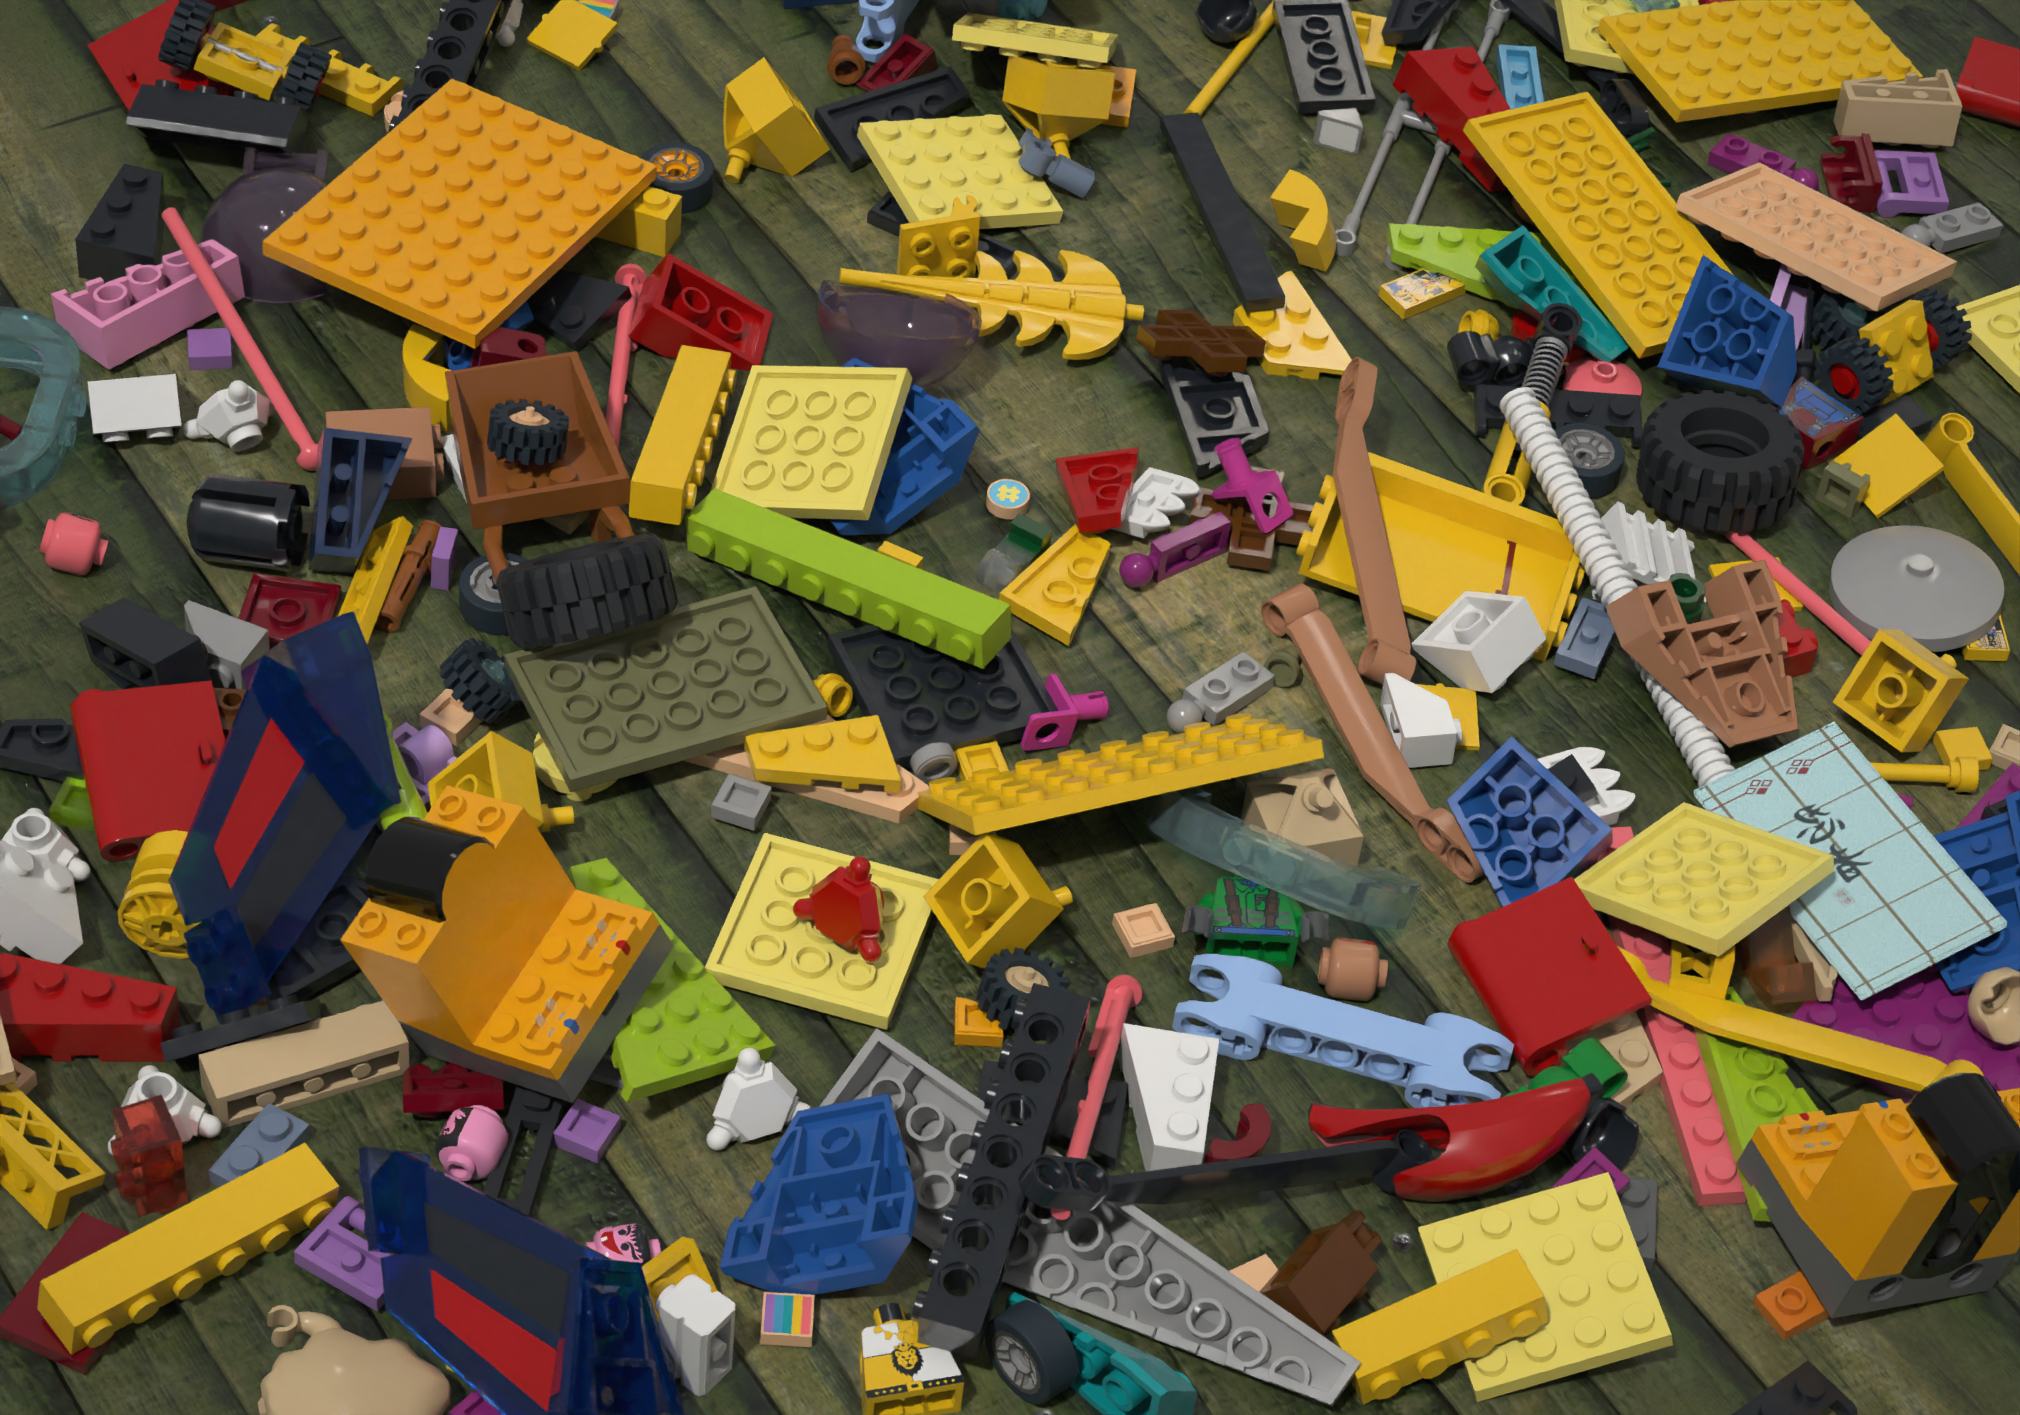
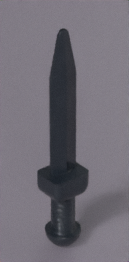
[1795,278,1818,383]

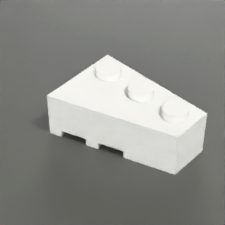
[1118,1023,1219,1171]

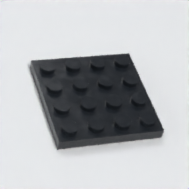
[828,595,1059,769]

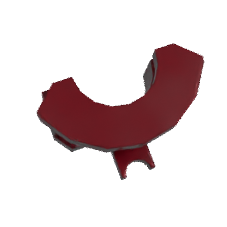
[1204,1103,1271,1164]

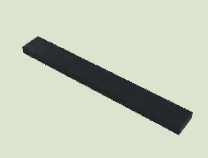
[1160,113,1286,312]

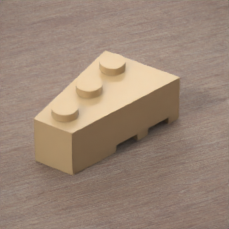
[1834,69,1962,148]

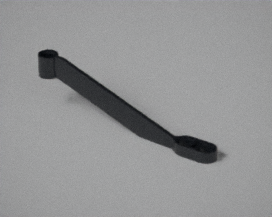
[1501,0,1649,136]
[1018,1129,1433,1211]

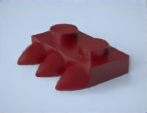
[403,1063,504,1117]

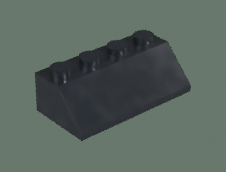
[126,80,309,161]

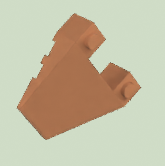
[1605,560,1798,748]

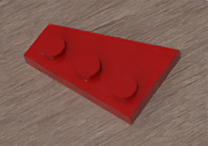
[1055,447,1139,534]

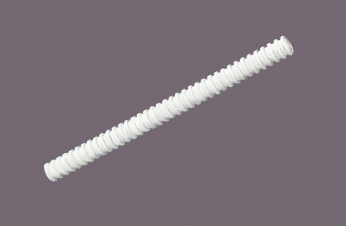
[1499,387,1737,792]

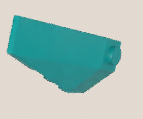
[1475,226,1630,362]
[1006,1292,1198,1415]

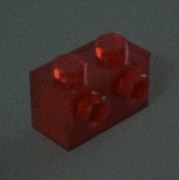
[110,1094,188,1217]

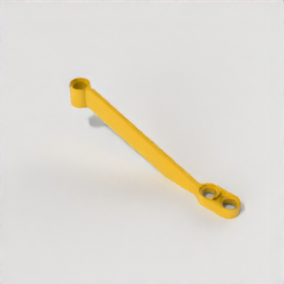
[1923,413,2020,576]
[1583,943,1986,1094]

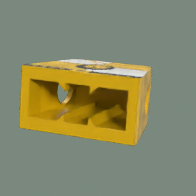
[859,1303,964,1415]

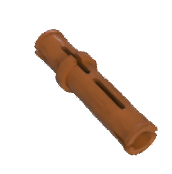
[375,520,442,633]

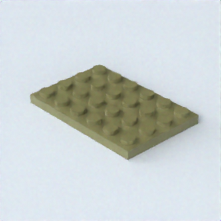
[504,586,828,792]

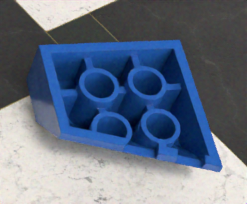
[1657,255,1797,408]
[1447,736,1613,907]

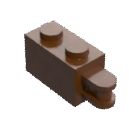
[1259,1210,1382,1336]

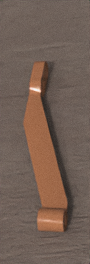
[1333,357,1416,685]
[1261,583,1485,883]

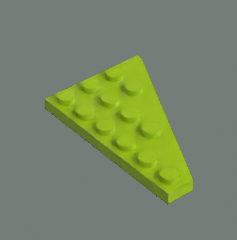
[1386,223,1635,353]
[567,858,776,1103]

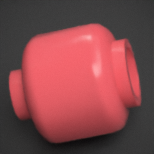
[39,512,108,576]

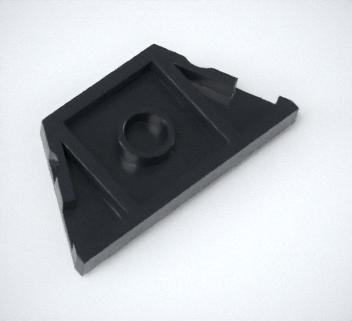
[1158,359,1270,477]
[267,874,427,1003]

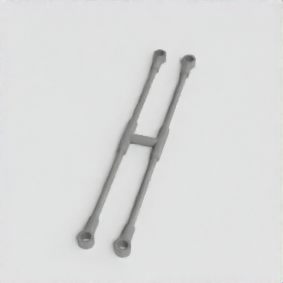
[1335,0,1512,271]

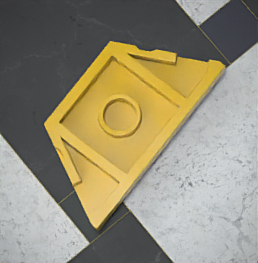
[1233,271,1352,380]

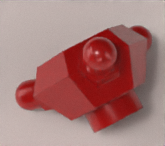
[793,856,885,963]

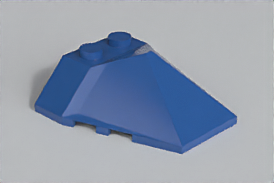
[828,357,979,535]
[1918,791,2020,993]
[720,1093,918,1295]

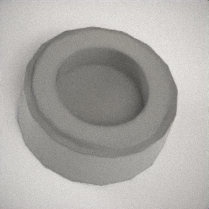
[910,742,958,784]

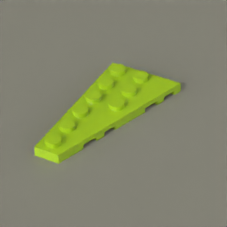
[1692,987,1819,1222]

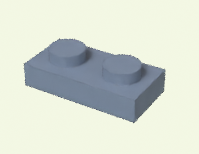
[1553,597,1616,679]
[208,1103,310,1187]

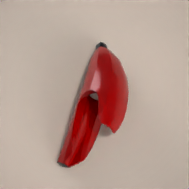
[1308,1072,1603,1202]

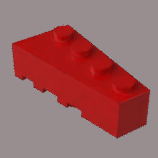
[1392,47,1511,192]
[0,952,180,1062]

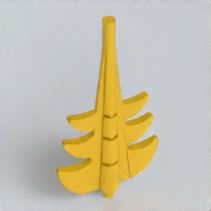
[838,250,1144,360]

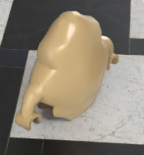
[258,1305,451,1415]

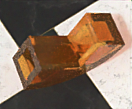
[1735,906,1817,1005]

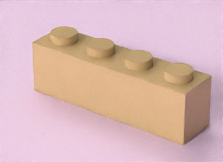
[199,1001,409,1129]

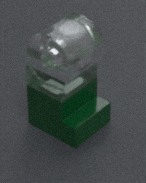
[976,513,1052,593]

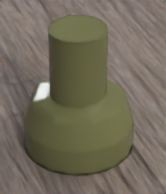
[1264,646,1301,687]

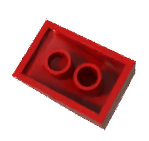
[628,253,773,371]

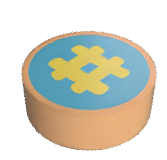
[986,479,1030,519]

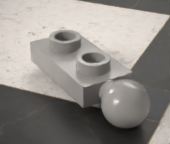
[1901,202,2003,253]
[1166,652,1276,734]

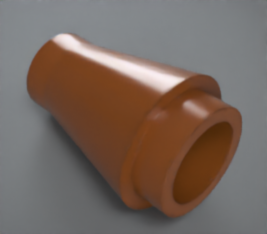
[827,35,865,85]

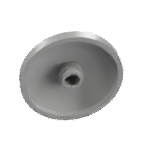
[1829,525,2004,652]

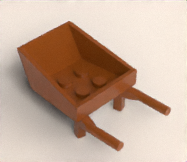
[445,351,635,582]

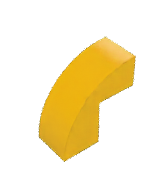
[1270,170,1337,272]
[402,324,452,433]

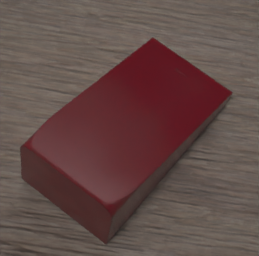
[856,33,937,92]

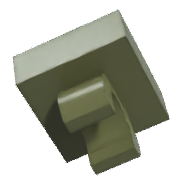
[1815,460,1870,519]

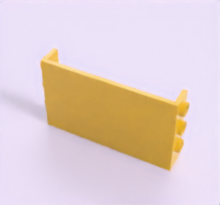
[1296,452,1585,662]

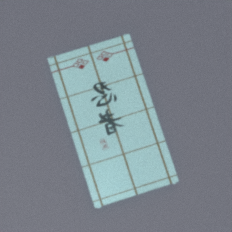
[1694,722,2007,1000]

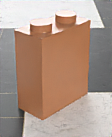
[326,407,444,500]

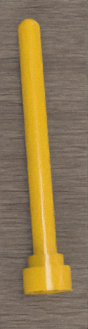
[1765,757,1979,793]

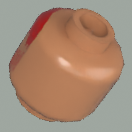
[1318,937,1388,1002]

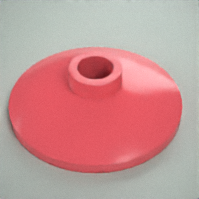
[1561,356,1642,397]

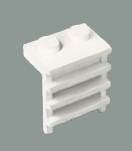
[1589,501,1706,603]

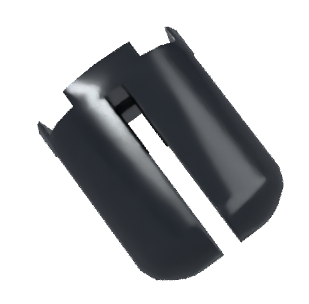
[186,474,310,571]

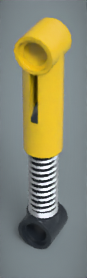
[1481,303,1582,506]

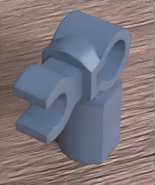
[1018,128,1095,198]

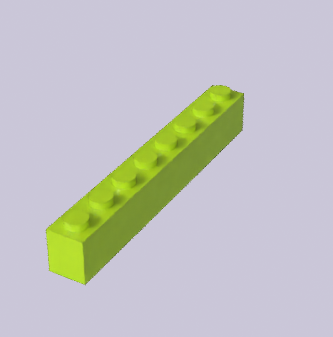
[685,488,1011,669]

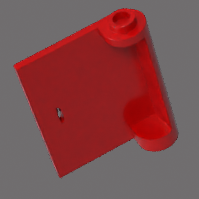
[87,0,243,111]
[1956,37,2020,128]
[70,680,236,862]
[1447,876,1652,1076]

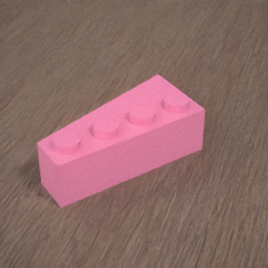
[51,239,245,369]

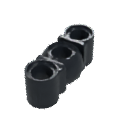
[1447,331,1568,389]

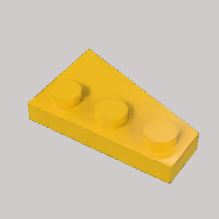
[999,524,1111,646]
[744,715,902,793]

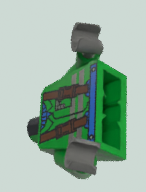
[1182,863,1329,968]

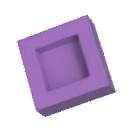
[187,328,232,370]
[431,526,458,591]
[553,1099,621,1164]

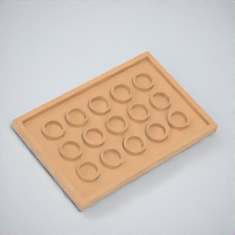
[1675,162,1957,312]

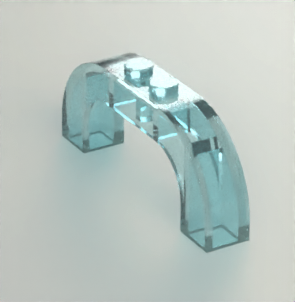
[0,306,87,510]
[1147,787,1422,929]

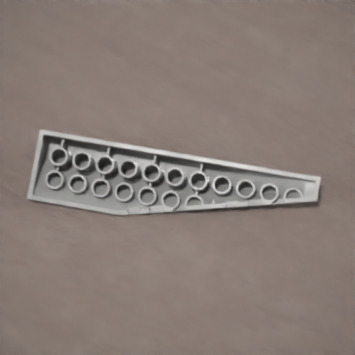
[819,1028,1362,1406]

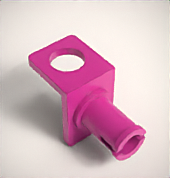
[1212,438,1293,533]
[1020,674,1108,751]

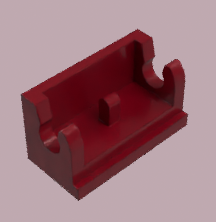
[1820,133,1883,213]

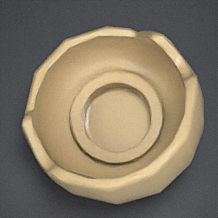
[1968,967,2020,1046]

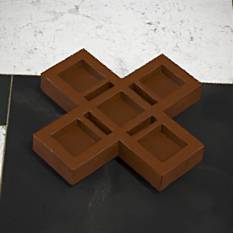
[1136,310,1266,377]
[1189,466,1314,571]

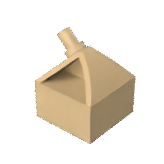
[1241,768,1364,884]

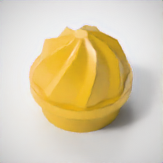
[1458,309,1499,340]
[812,673,853,717]

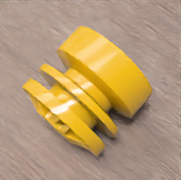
[118,830,237,959]

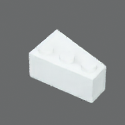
[0,841,83,964]

